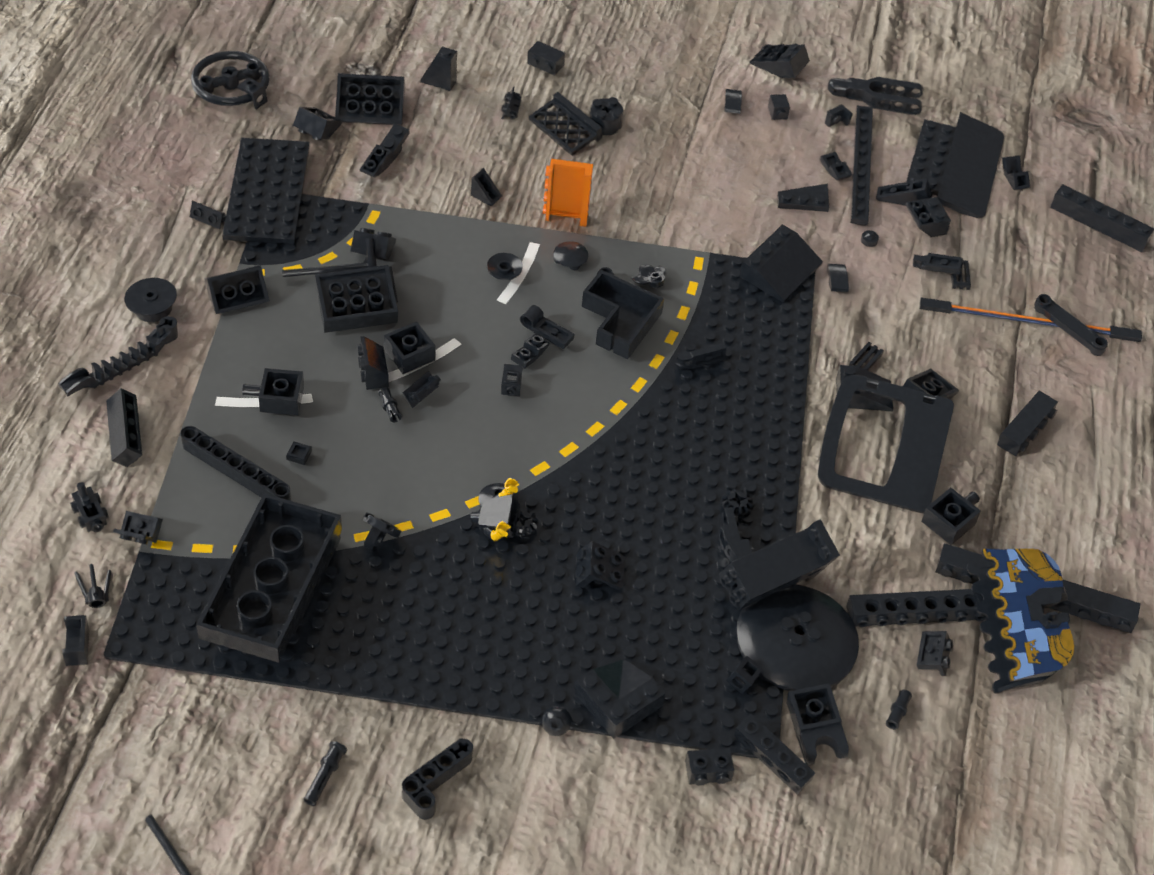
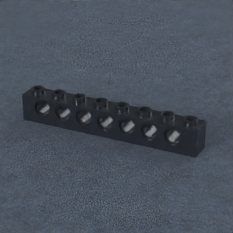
[846,589,987,627]

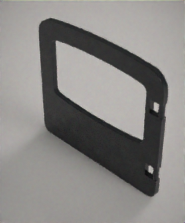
[817,375,954,514]

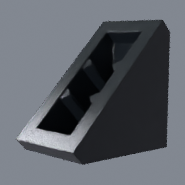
[471,168,502,206]

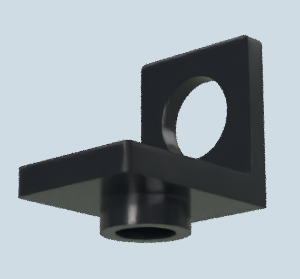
[237,78,268,109]

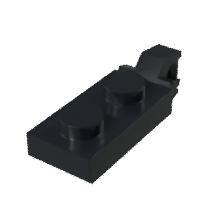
[913,253,963,275]

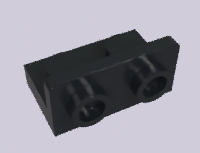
[916,631,953,676]

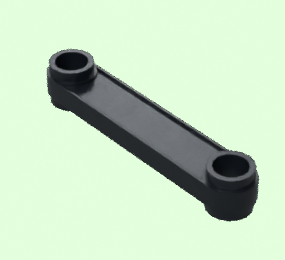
[1034,294,1108,356]

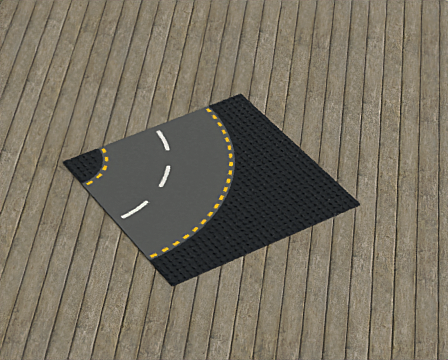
[103,194,816,759]

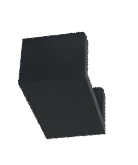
[62,615,89,666]

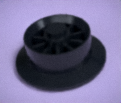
[124,278,177,322]

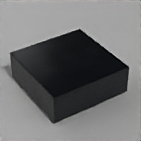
[286,441,312,465]

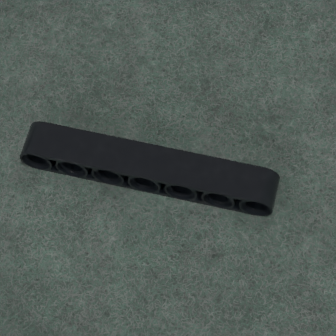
[180,426,291,501]

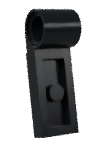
[520,305,575,350]

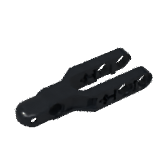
[827,77,924,115]

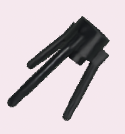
[74,564,112,608]

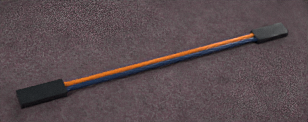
[919,297,1142,342]

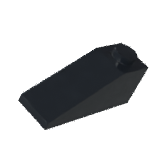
[876,178,933,206]

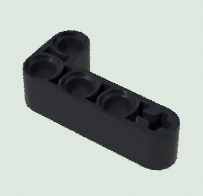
[402,738,473,820]

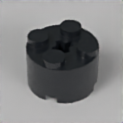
[590,97,624,136]

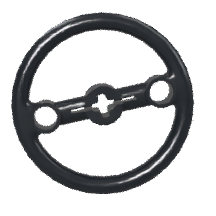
[191,51,269,106]

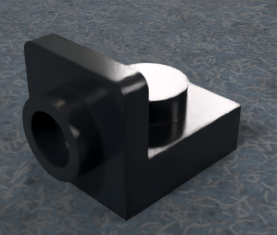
[825,104,852,127]

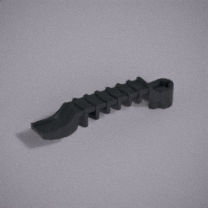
[58,316,178,397]

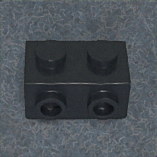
[113,511,163,545]

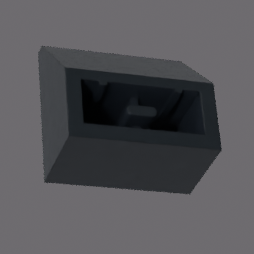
[905,197,951,238]
[350,228,397,259]
[357,336,389,390]

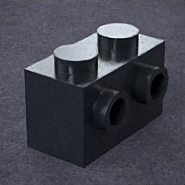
[527,41,565,76]
[685,748,734,786]

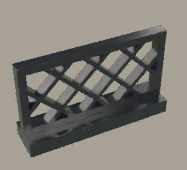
[528,91,602,156]

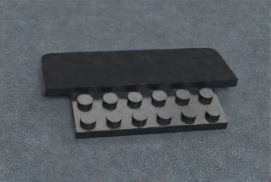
[906,112,1004,218]

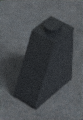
[420,46,457,91]

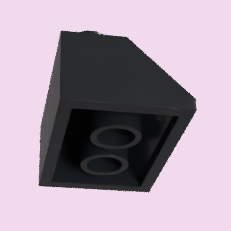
[204,266,270,314]

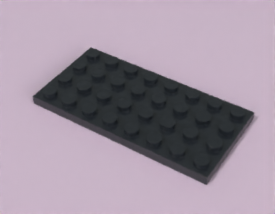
[222,138,310,244]

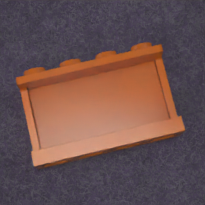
[543,159,593,227]

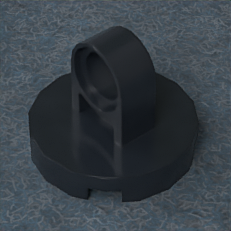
[362,512,402,552]

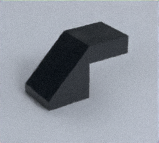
[1002,155,1030,190]

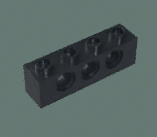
[734,713,816,795]

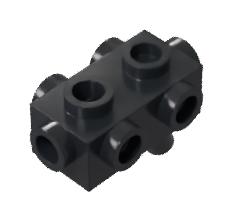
[70,482,109,532]

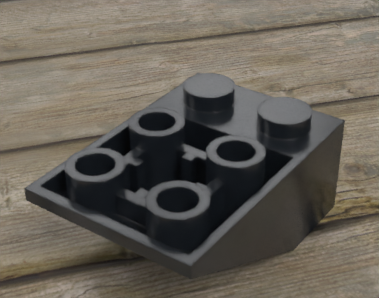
[750,43,810,78]

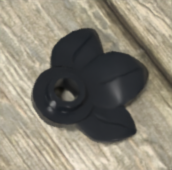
[632,265,666,288]

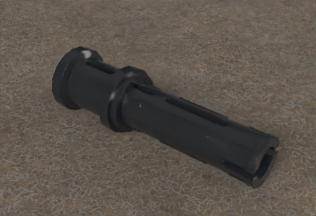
[303,741,348,806]

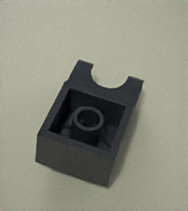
[786,683,849,765]

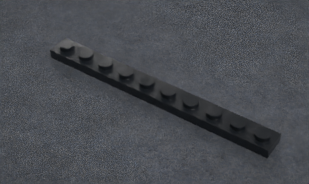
[850,105,873,226]

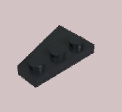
[777,183,829,212]

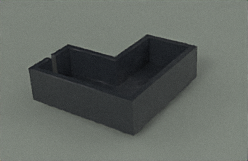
[582,270,664,360]

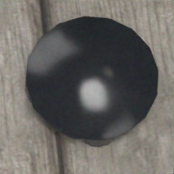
[553,241,589,270]

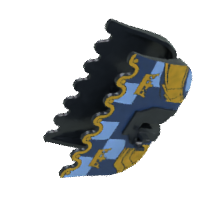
[967,549,1074,694]

